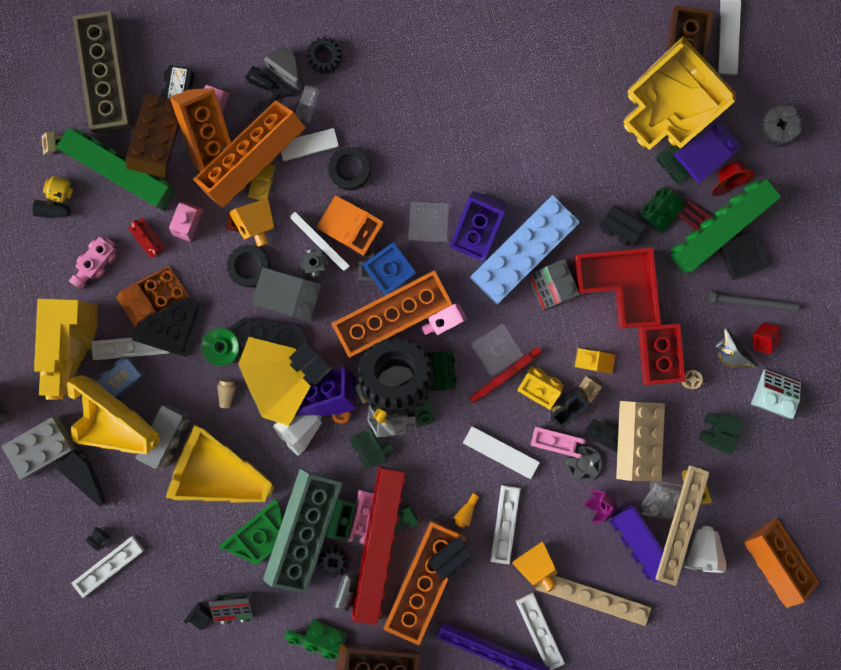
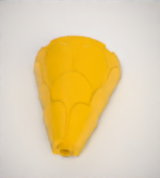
[67,375,160,454]
[166,425,274,503]

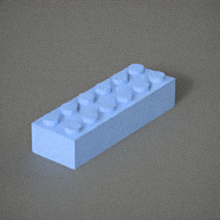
[470,195,580,305]

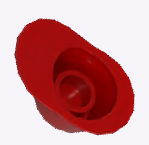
[712,161,755,196]

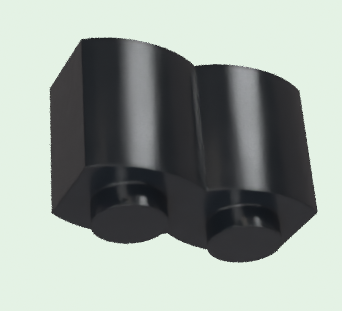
[289,342,333,387]
[550,387,589,428]

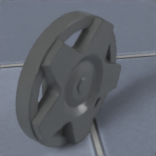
[566,445,602,481]

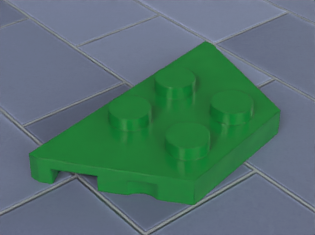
[218,499,283,565]

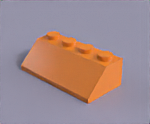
[170,88,231,172]
[744,518,819,608]

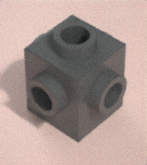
[300,249,328,277]

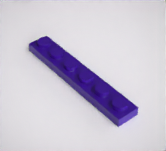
[435,622,550,670]

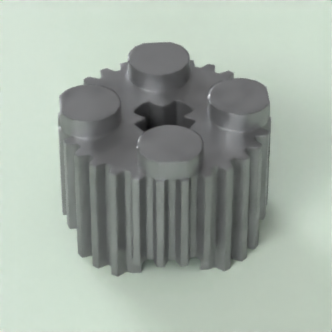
[757,105,802,147]

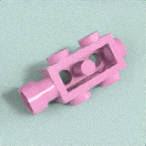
[69,237,117,290]

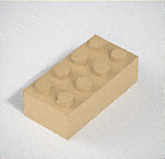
[616,401,665,481]

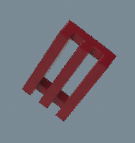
[677,200,712,230]

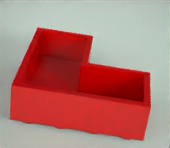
[573,248,661,329]

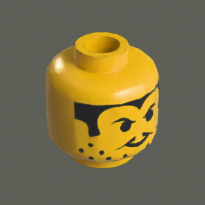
[43,176,74,203]

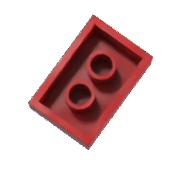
[638,324,686,385]

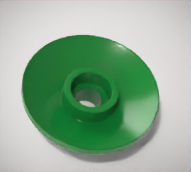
[201,328,239,366]

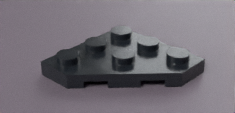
[132,296,205,357]
[229,317,310,350]

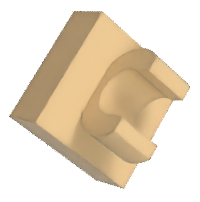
[41,132,62,155]
[578,376,602,403]

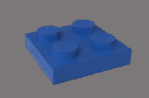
[363,242,416,296]

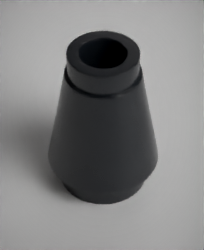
[245,66,275,91]

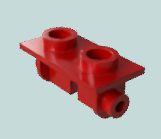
[128,217,166,259]

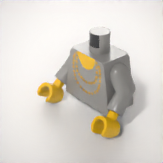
[362,395,416,438]

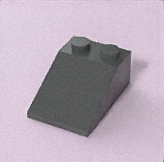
[251,267,321,322]

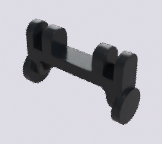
[254,81,294,115]

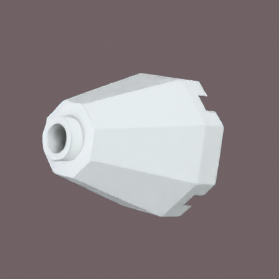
[273,415,322,456]
[683,526,726,573]

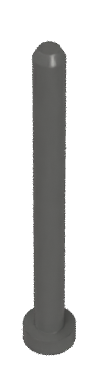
[708,290,801,311]

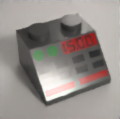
[527,259,580,310]
[209,592,256,624]

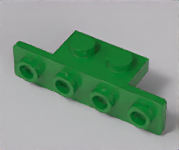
[284,619,348,660]

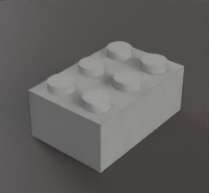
[135,405,190,469]
[2,416,77,480]

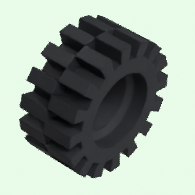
[307,36,342,74]

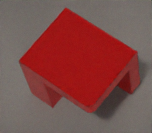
[753,323,781,354]

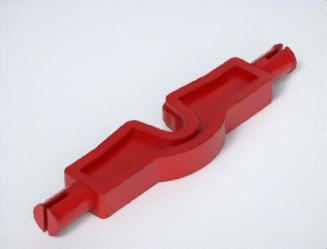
[468,346,543,404]

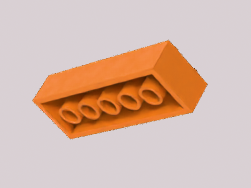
[193,100,306,208]
[331,270,453,358]
[383,520,467,645]

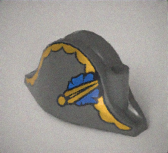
[715,327,758,368]

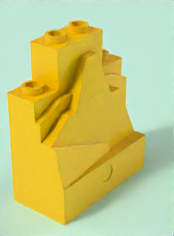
[623,36,736,150]
[34,299,98,400]

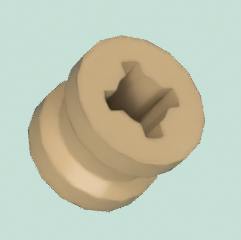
[681,370,703,389]

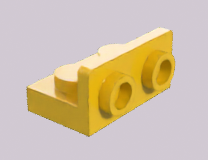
[517,366,564,410]

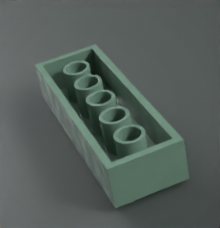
[263,469,342,594]

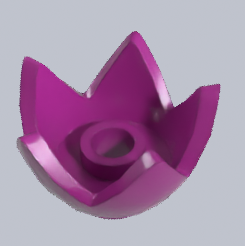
[583,490,617,524]

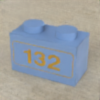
[97,357,145,398]

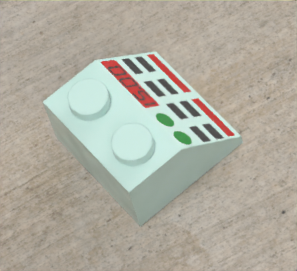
[751,369,801,419]

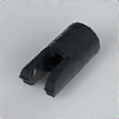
[33,200,72,219]

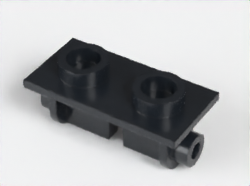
[585,418,619,453]

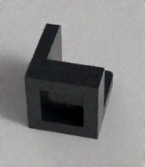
[183,603,212,630]

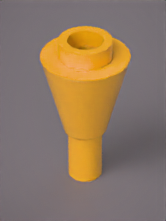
[453,493,479,529]

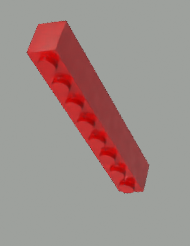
[351,466,406,625]

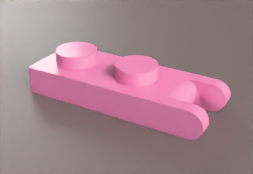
[531,427,586,459]
[348,490,374,544]

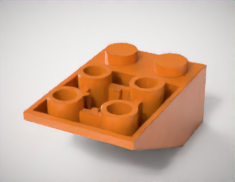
[316,195,384,257]
[116,266,189,328]

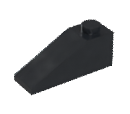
[57,450,107,507]

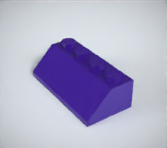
[609,503,663,583]

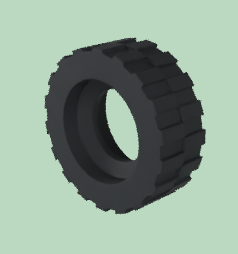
[328,147,371,191]
[227,244,270,287]

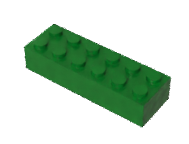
[56,128,176,212]
[668,179,781,273]

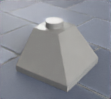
[264,46,301,91]

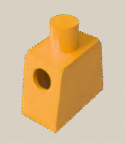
[229,198,274,247]
[512,542,558,592]

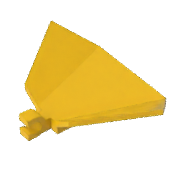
[238,337,310,426]

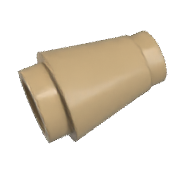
[217,379,236,408]

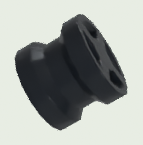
[86,527,111,551]

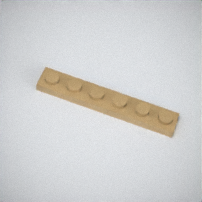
[655,466,709,586]
[535,575,651,626]

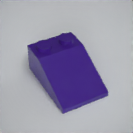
[674,117,742,183]
[449,190,509,262]
[295,366,356,416]

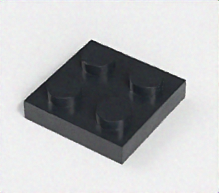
[720,231,770,280]

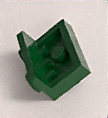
[639,187,686,234]
[427,351,457,391]

